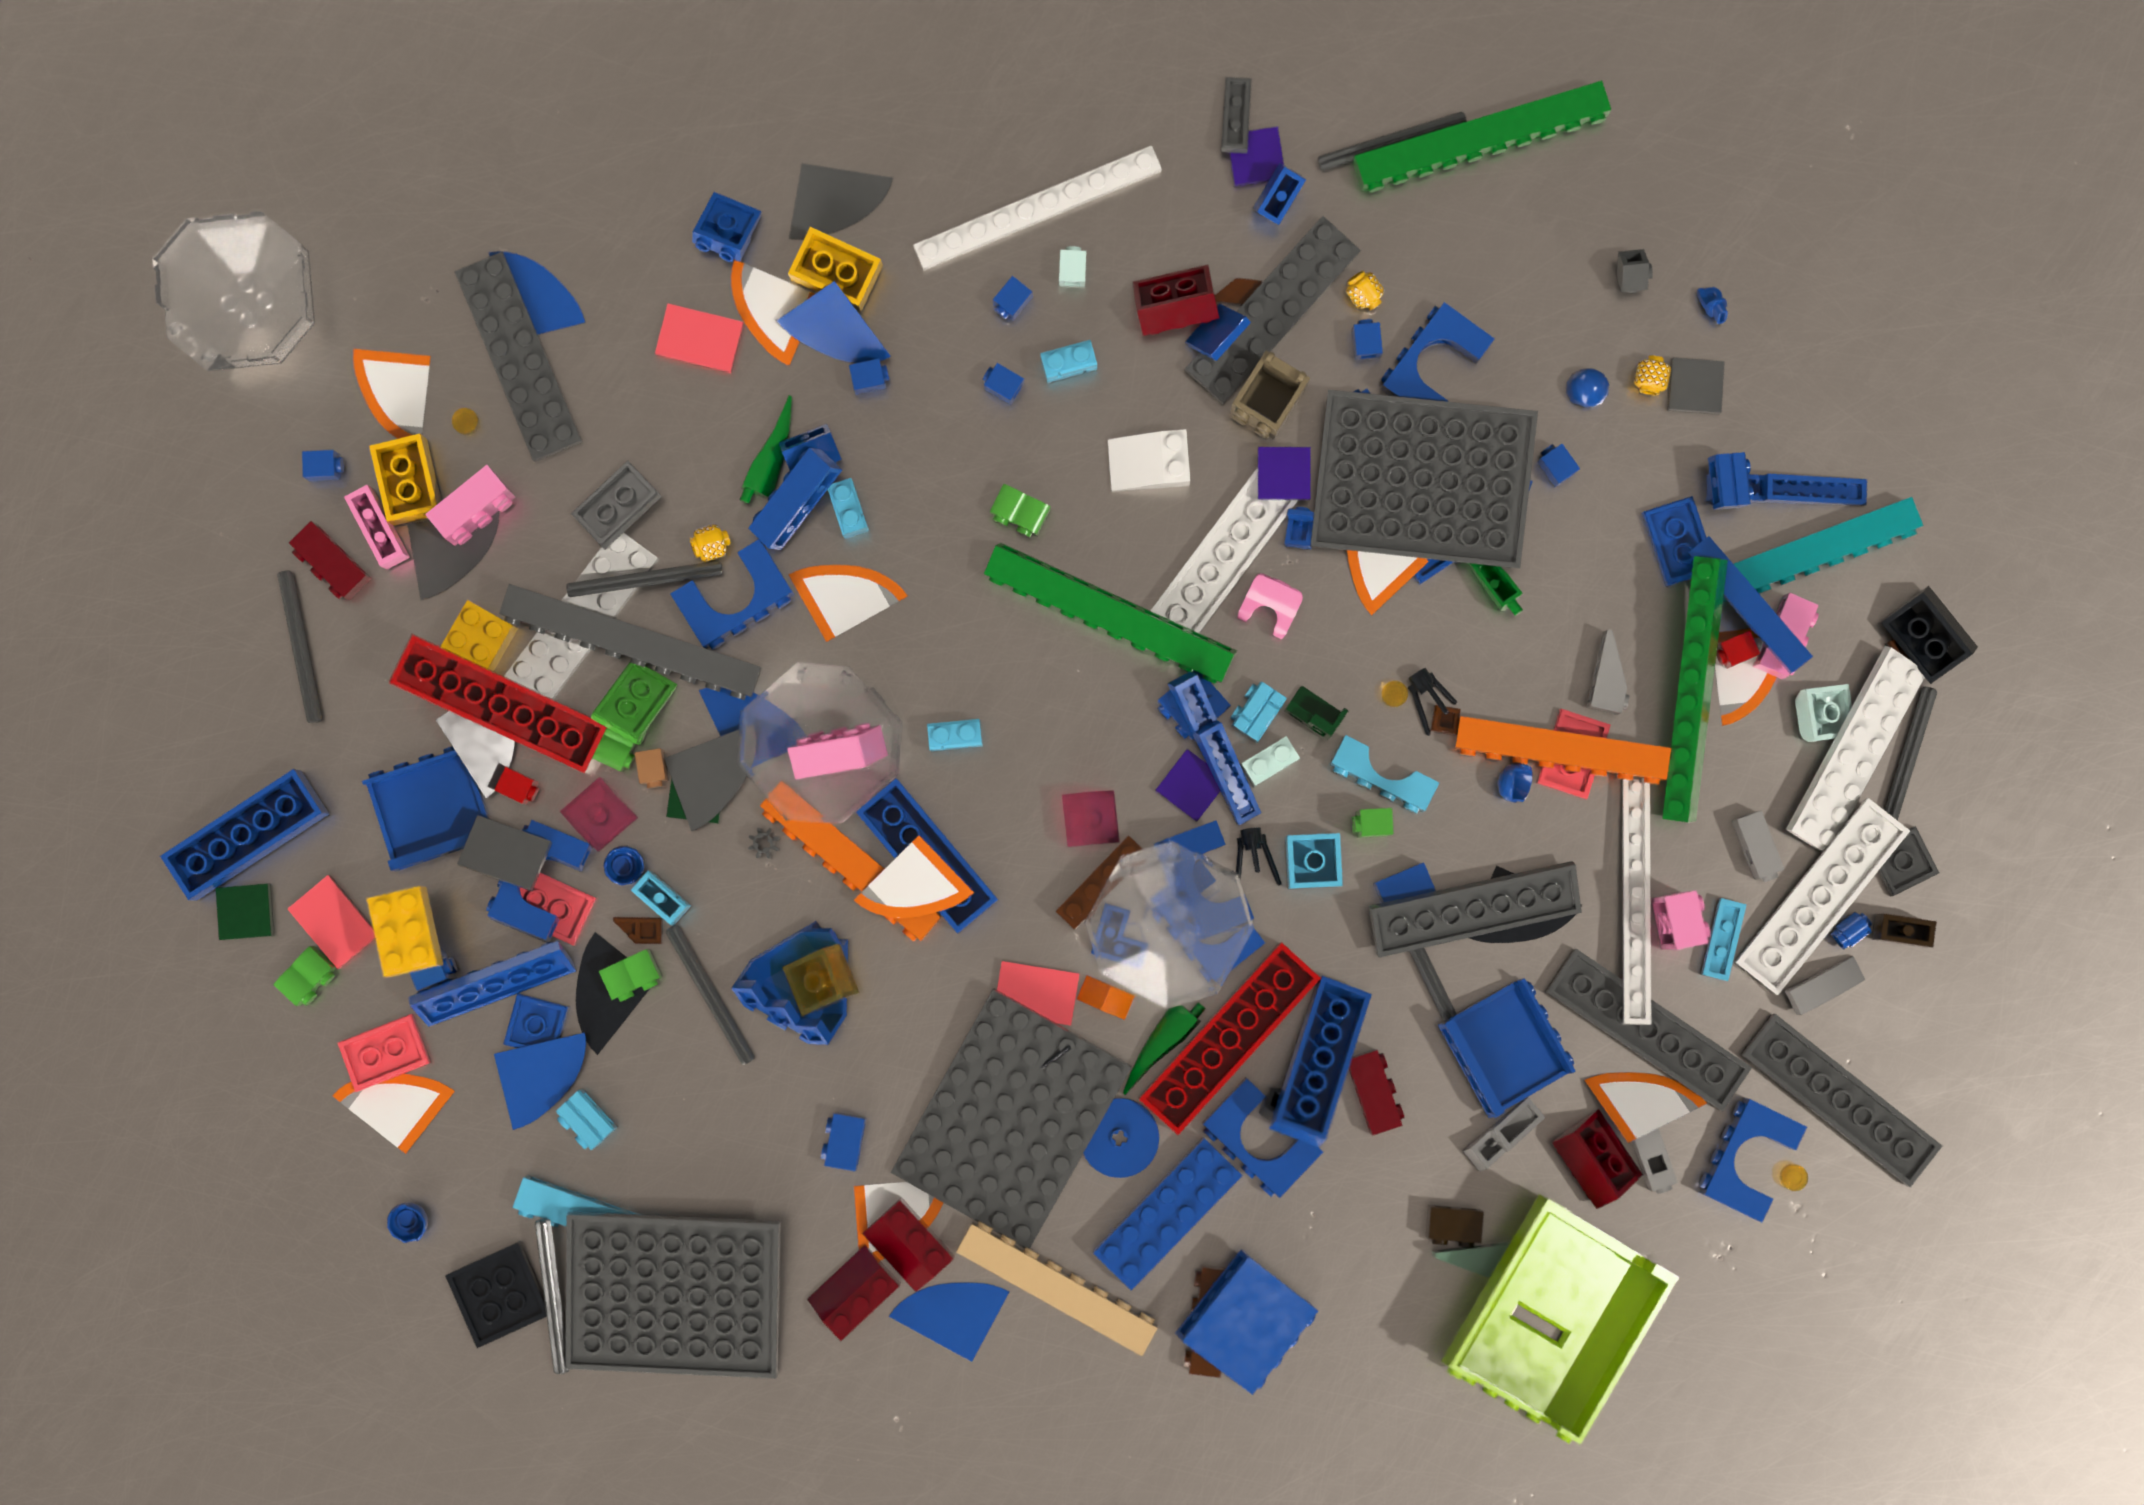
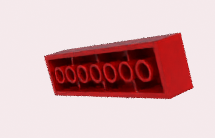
[389,633,607,773]
[1138,942,1321,1135]

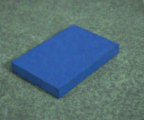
[1642,496,1707,587]

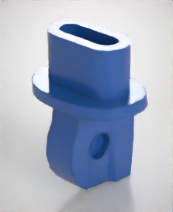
[1697,287,1728,324]

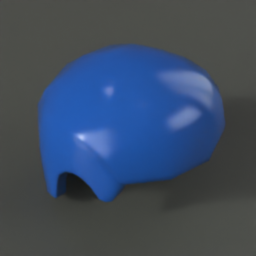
[1566,368,1609,408]
[1498,763,1533,803]
[603,845,644,886]
[387,1202,428,1243]

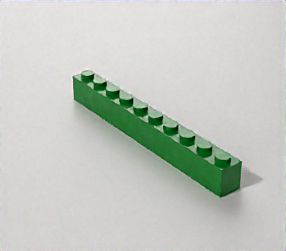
[1352,80,1612,192]
[984,543,1237,683]
[1662,556,1728,822]

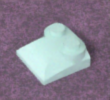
[1795,684,1852,742]

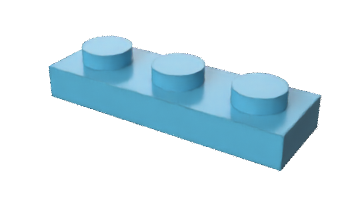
[1701,898,1747,981]

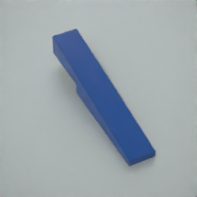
[1706,474,1867,506]
[1688,536,1813,674]
[1167,671,1261,825]

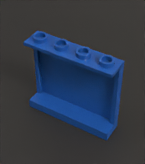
[362,746,490,871]
[1438,978,1576,1118]
[1175,1249,1318,1395]

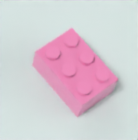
[425,465,515,546]
[788,723,888,779]
[1650,891,1710,950]

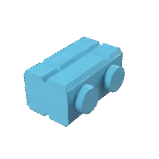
[1040,340,1097,383]
[828,478,869,539]
[1230,681,1287,743]
[927,719,983,752]
[631,871,691,925]
[556,1089,618,1150]

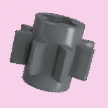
[748,828,780,859]

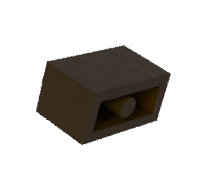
[1872,914,1937,948]
[1426,1205,1484,1247]

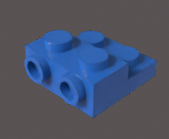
[692,192,762,262]
[1157,670,1231,741]

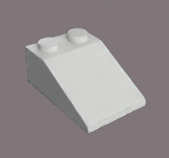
[1108,429,1190,492]

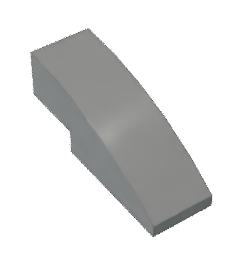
[1785,956,1865,1015]
[1463,1097,1545,1172]

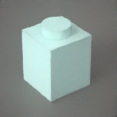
[1059,246,1086,287]

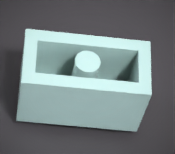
[1241,736,1300,787]

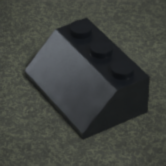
[1881,585,1978,684]

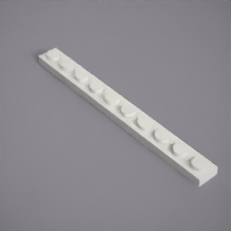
[914,145,1162,270]
[1622,776,1651,1025]

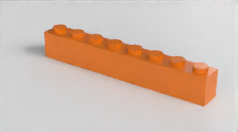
[1455,716,1671,785]
[760,782,942,941]

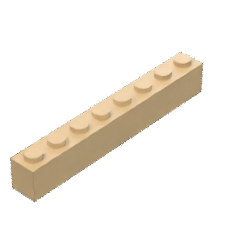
[956,1221,1158,1356]

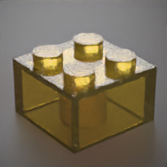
[782,944,859,1016]

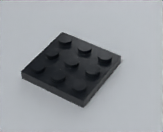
[445,1241,547,1348]

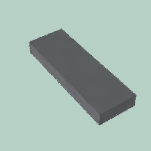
[1221,77,1252,153]

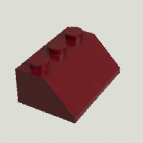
[1133,265,1219,336]
[1552,1109,1643,1209]
[862,1197,955,1292]
[807,1244,901,1341]

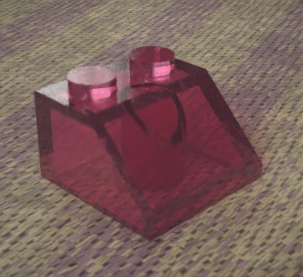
[560,777,638,852]
[1062,790,1120,848]

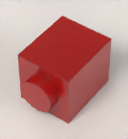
[1716,630,1761,669]
[494,767,539,805]

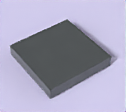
[1668,358,1725,414]
[1878,826,1939,896]

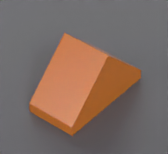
[1077,975,1135,1020]

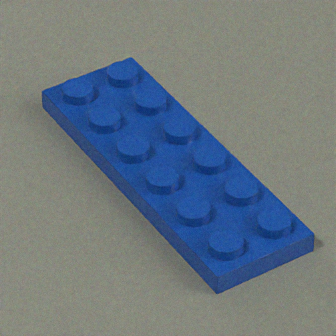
[408,941,576,1027]

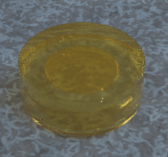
[452,408,479,435]
[1381,681,1408,707]
[1780,1164,1808,1191]

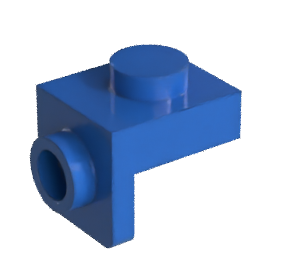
[1285,507,1314,550]

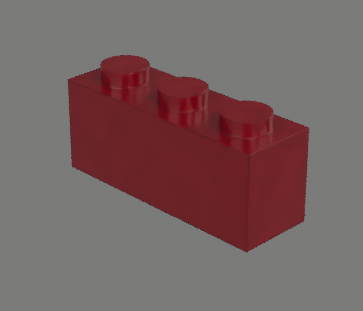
[289,521,372,601]
[1348,1049,1405,1136]

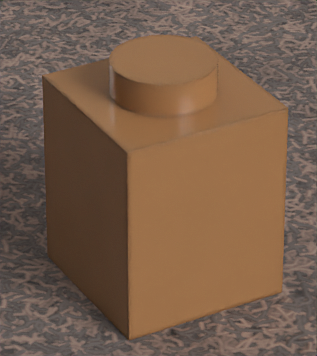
[634,748,669,789]

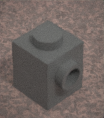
[1617,249,1653,293]

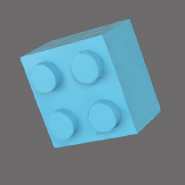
[1285,833,1343,889]

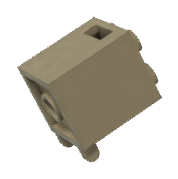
[1230,351,1310,440]

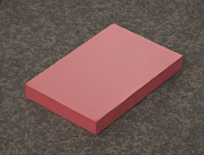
[655,304,744,373]
[1536,709,1611,799]
[520,872,597,946]
[288,875,376,969]
[997,961,1079,1026]
[337,1014,431,1092]

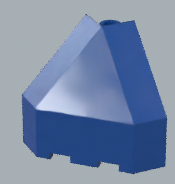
[731,921,848,1045]

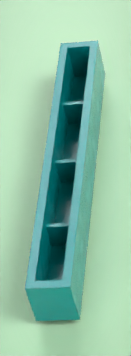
[1723,497,1924,602]

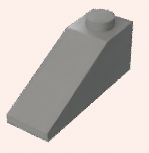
[1587,630,1629,715]

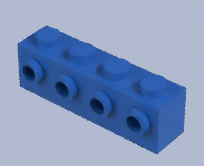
[748,447,842,550]

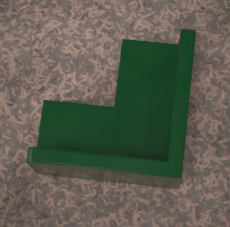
[1284,686,1349,740]

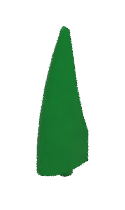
[739,395,792,504]
[1468,563,1523,616]
[1123,1000,1206,1095]

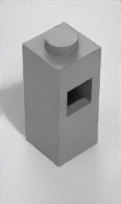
[1732,810,1785,882]
[1631,1128,1678,1194]

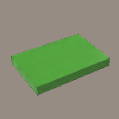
[591,662,677,744]

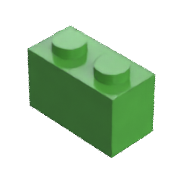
[1351,808,1394,838]

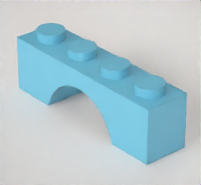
[1329,735,1439,814]

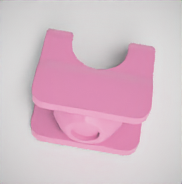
[1237,573,1303,639]

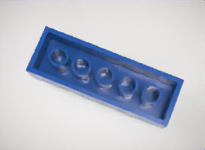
[160,769,329,901]
[856,778,998,934]
[1269,976,1372,1147]
[1093,1137,1242,1291]

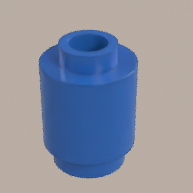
[1831,912,1872,950]

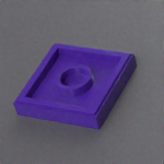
[1229,126,1284,187]
[1258,447,1311,500]
[1155,749,1220,822]

